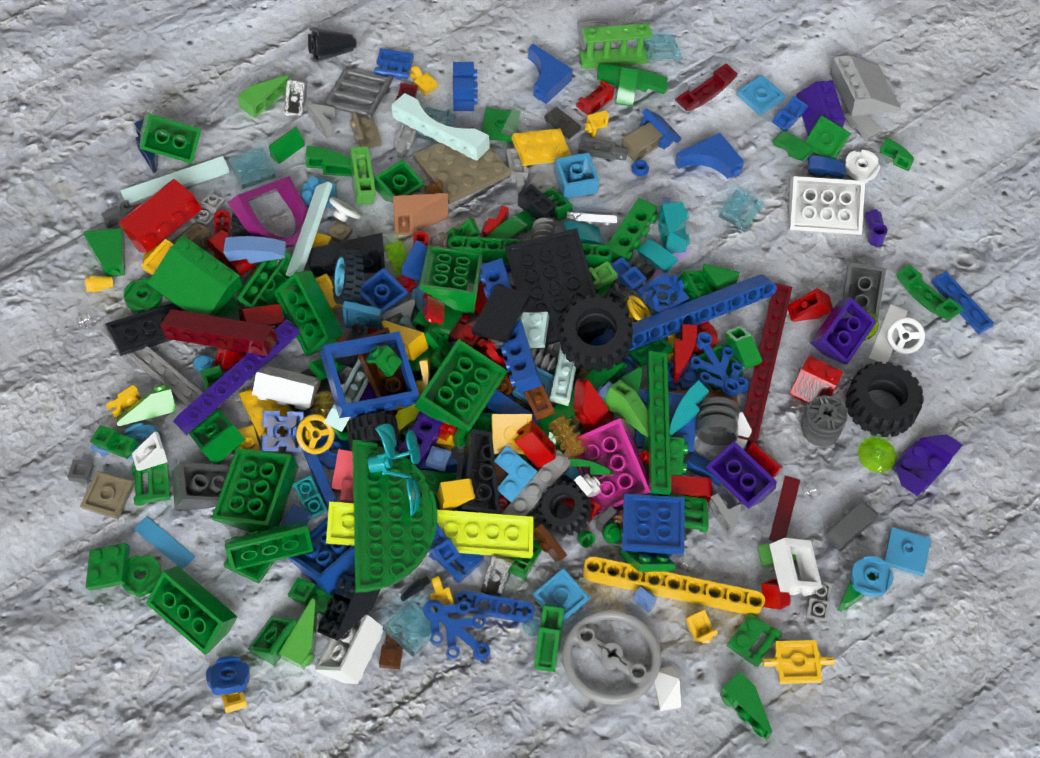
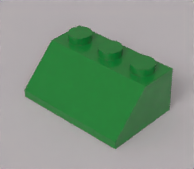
[139,113,202,164]

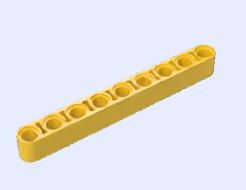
[583,557,765,616]

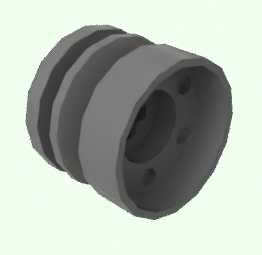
[801,395,848,447]
[697,397,739,446]

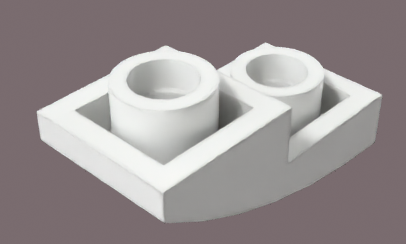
[574,474,601,497]

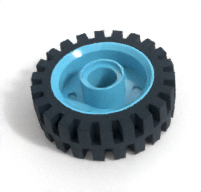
[332,249,364,305]

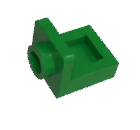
[366,345,402,377]

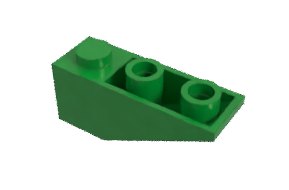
[720,672,772,740]

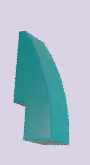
[669,380,709,437]

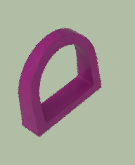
[227,176,308,248]

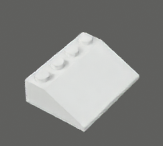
[789,176,865,235]

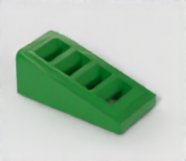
[542,187,573,221]
[507,541,542,580]

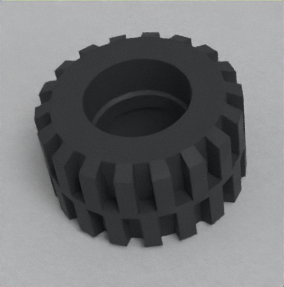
[347,413,400,451]
[538,481,593,536]

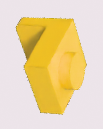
[585,110,609,138]
[684,609,718,644]

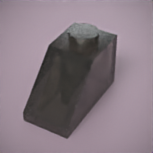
[285,79,308,117]

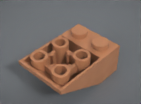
[393,193,448,235]

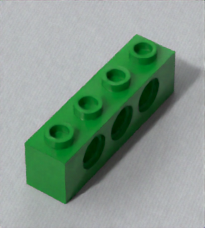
[607,198,658,263]

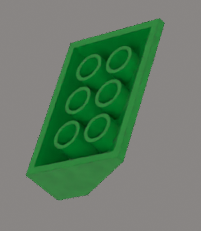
[148,235,243,316]
[419,245,483,313]
[414,339,508,432]
[212,448,299,533]

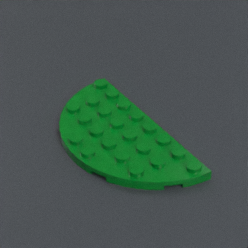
[352,440,437,593]

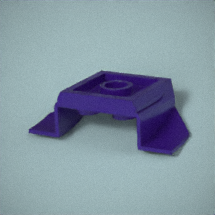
[892,434,963,496]

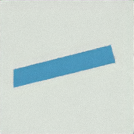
[134,516,196,569]

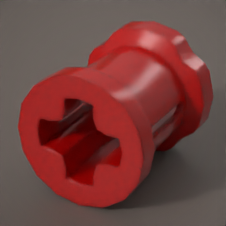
[413,231,429,247]

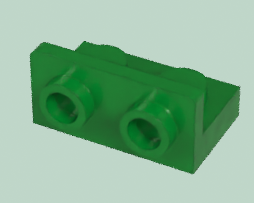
[678,270,713,302]

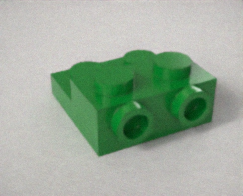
[643,436,688,476]

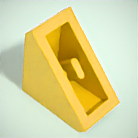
[437,479,475,511]

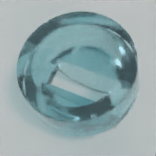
[522,618,541,637]

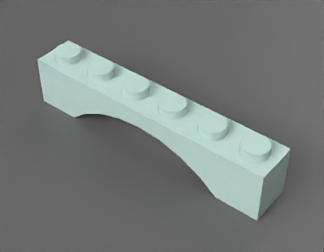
[392,93,490,161]

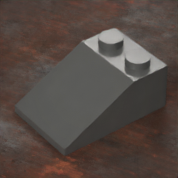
[842,262,887,323]
[172,462,230,510]

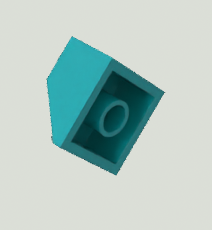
[658,202,690,254]

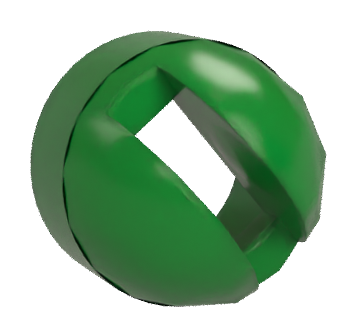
[577,530,595,548]

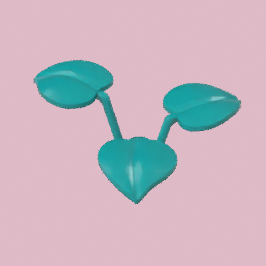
[368,424,421,516]

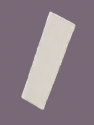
[869,304,908,364]

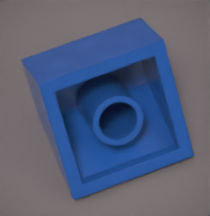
[358,268,409,314]

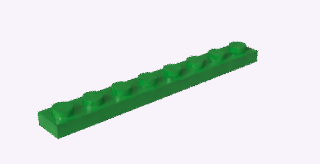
[647,351,671,495]

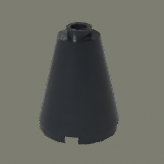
[308,27,357,62]

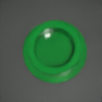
[602,523,622,544]

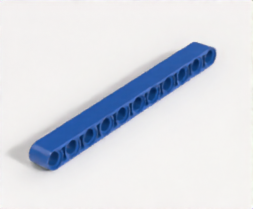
[590,274,776,351]

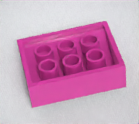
[567,418,652,515]

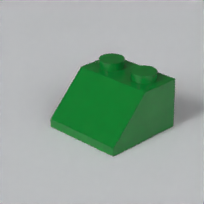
[374,159,425,203]
[189,408,246,464]

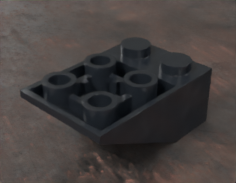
[317,574,381,641]

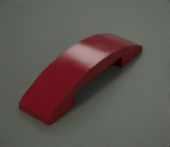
[675,63,738,111]

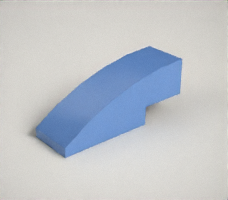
[223,236,286,264]

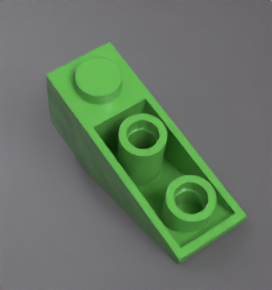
[604,380,648,437]

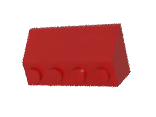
[118,179,202,253]

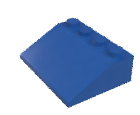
[288,518,355,594]

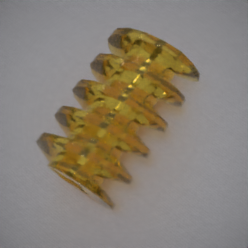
[314,391,335,430]
[548,415,589,460]

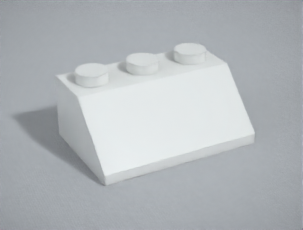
[252,365,321,410]
[315,615,384,684]

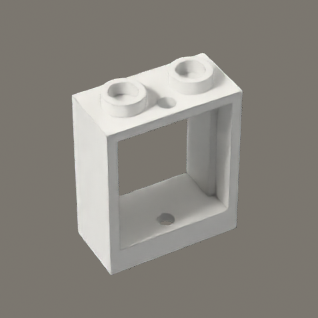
[769,538,822,596]

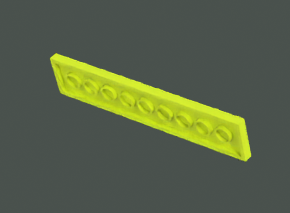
[326,502,533,558]

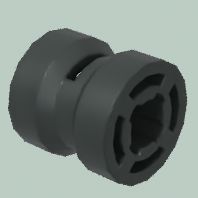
[631,256,656,282]

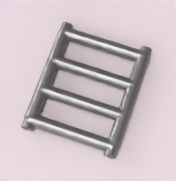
[323,66,393,120]

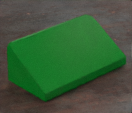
[269,127,305,164]

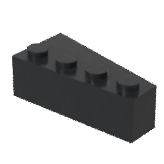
[309,233,385,277]
[457,429,501,514]

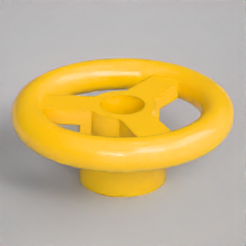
[626,295,652,323]
[296,414,335,454]

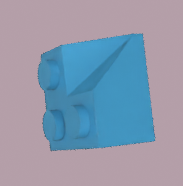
[554,153,599,199]

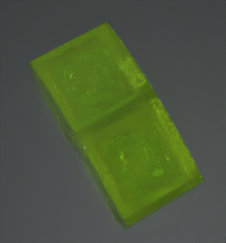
[384,241,408,277]

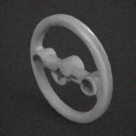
[562,610,661,705]

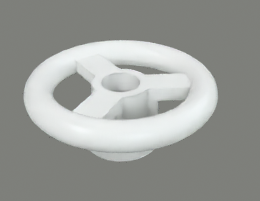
[329,197,361,222]
[887,317,925,354]

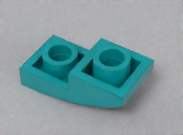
[637,239,678,273]
[293,475,328,520]

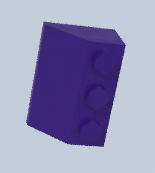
[796,80,845,136]
[809,297,877,365]
[706,441,777,509]

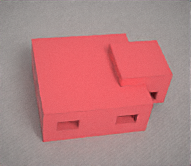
[331,449,353,503]

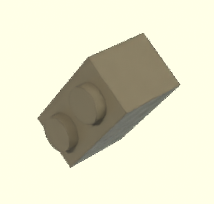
[622,122,663,162]

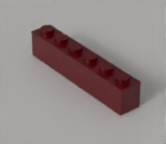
[160,309,277,356]

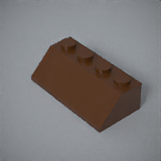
[357,327,419,410]

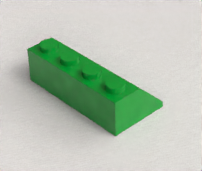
[273,271,344,357]
[225,520,313,571]
[146,566,238,655]

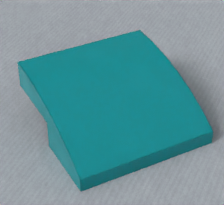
[563,221,605,245]

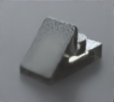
[480,553,513,597]

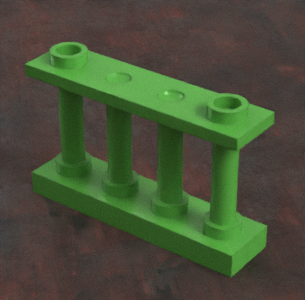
[579,23,652,69]

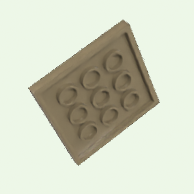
[413,126,510,204]

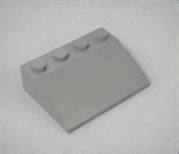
[830,55,901,116]

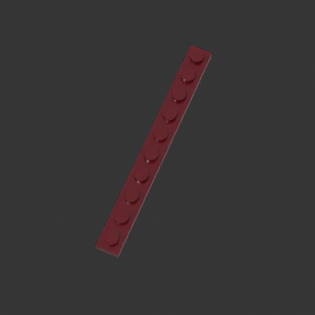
[738,283,793,444]

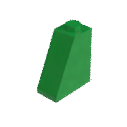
[84,228,125,277]

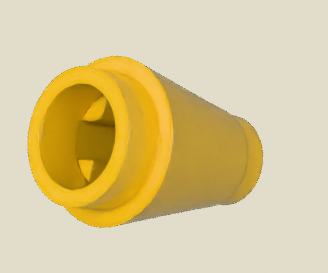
[85,275,113,293]

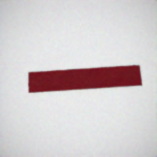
[769,476,800,542]

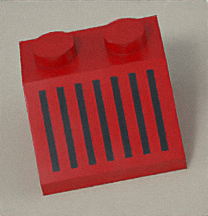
[789,355,844,404]

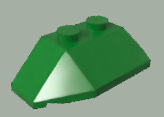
[236,251,291,308]

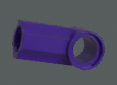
[865,209,888,247]

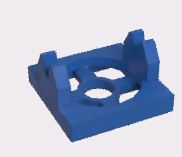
[639,109,681,149]
[637,272,689,314]

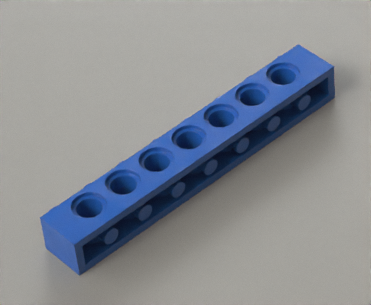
[479,258,542,394]

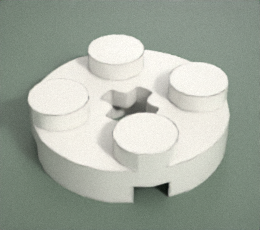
[845,150,880,183]

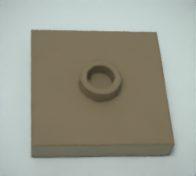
[80,471,135,520]

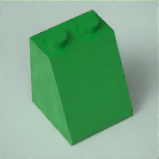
[412,303,464,349]

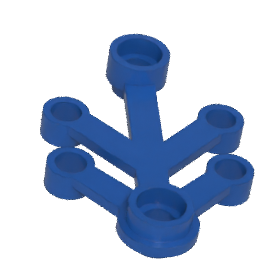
[689,332,743,397]
[423,600,490,661]

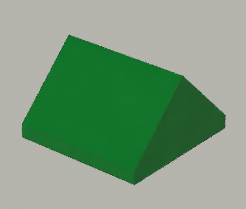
[248,616,297,666]

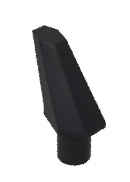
[401,576,430,601]

